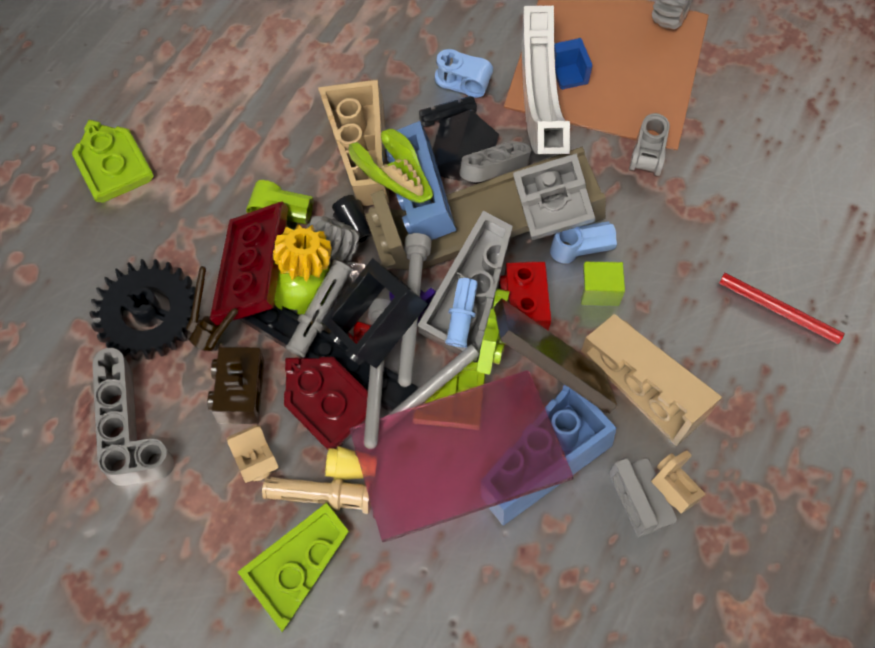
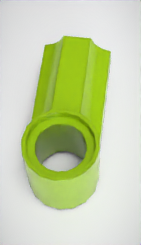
[246,180,314,225]

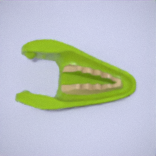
[349,129,433,203]

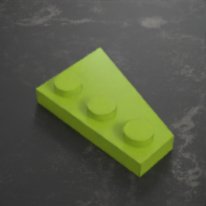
[238,502,349,632]

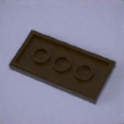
[494,298,618,414]

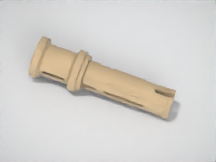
[262,476,373,514]

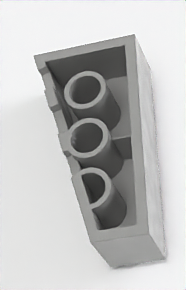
[417,210,513,362]

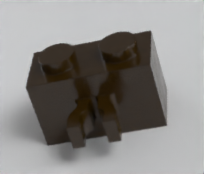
[207,347,264,424]

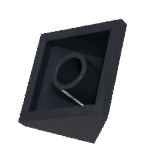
[433,110,499,184]

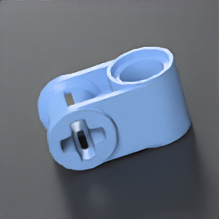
[434,49,493,98]

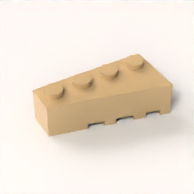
[318,80,390,206]
[581,314,722,447]

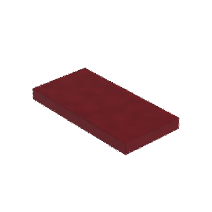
[210,201,289,326]

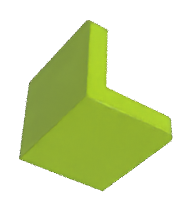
[581,261,625,306]

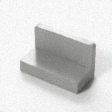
[609,458,677,537]

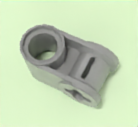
[629,113,670,177]

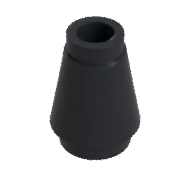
[332,195,372,244]

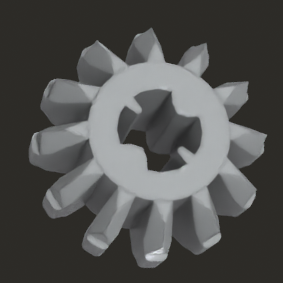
[652,0,694,30]
[306,216,360,262]

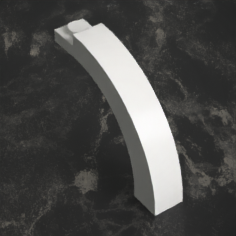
[522,6,570,154]

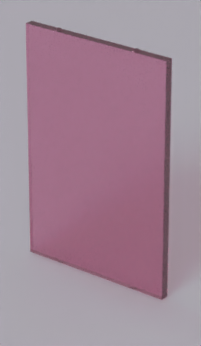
[349,370,574,543]

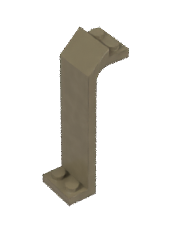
[365,146,606,270]

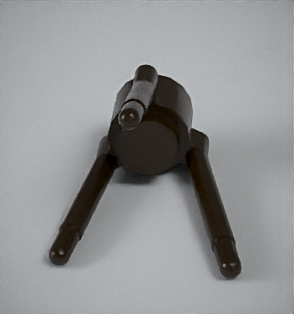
[186,266,238,351]

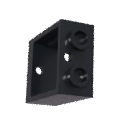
[322,258,428,368]

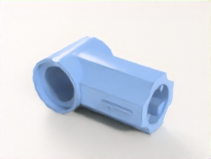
[550,221,617,264]

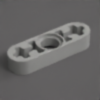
[459,141,532,182]

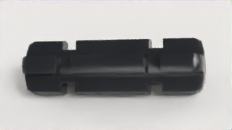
[419,96,477,127]

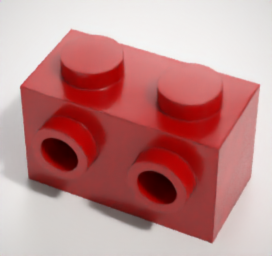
[499,262,551,331]

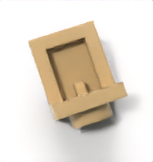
[227,425,279,483]
[651,450,706,514]

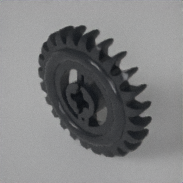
[89,259,200,360]

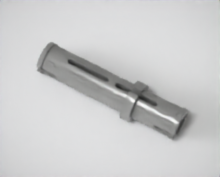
[285,260,352,358]

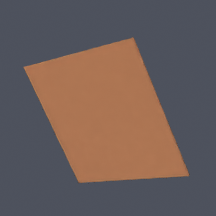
[504,0,709,150]

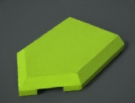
[71,119,154,203]

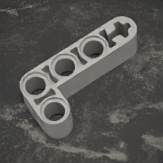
[92,348,174,486]

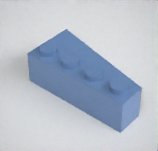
[481,385,616,526]

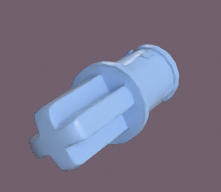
[445,278,478,348]

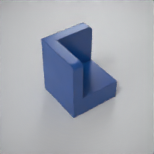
[554,38,592,90]

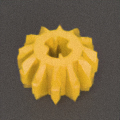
[273,223,332,282]

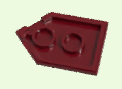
[284,357,368,450]

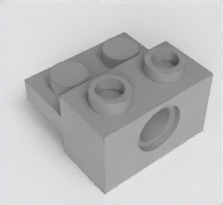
[513,153,595,240]

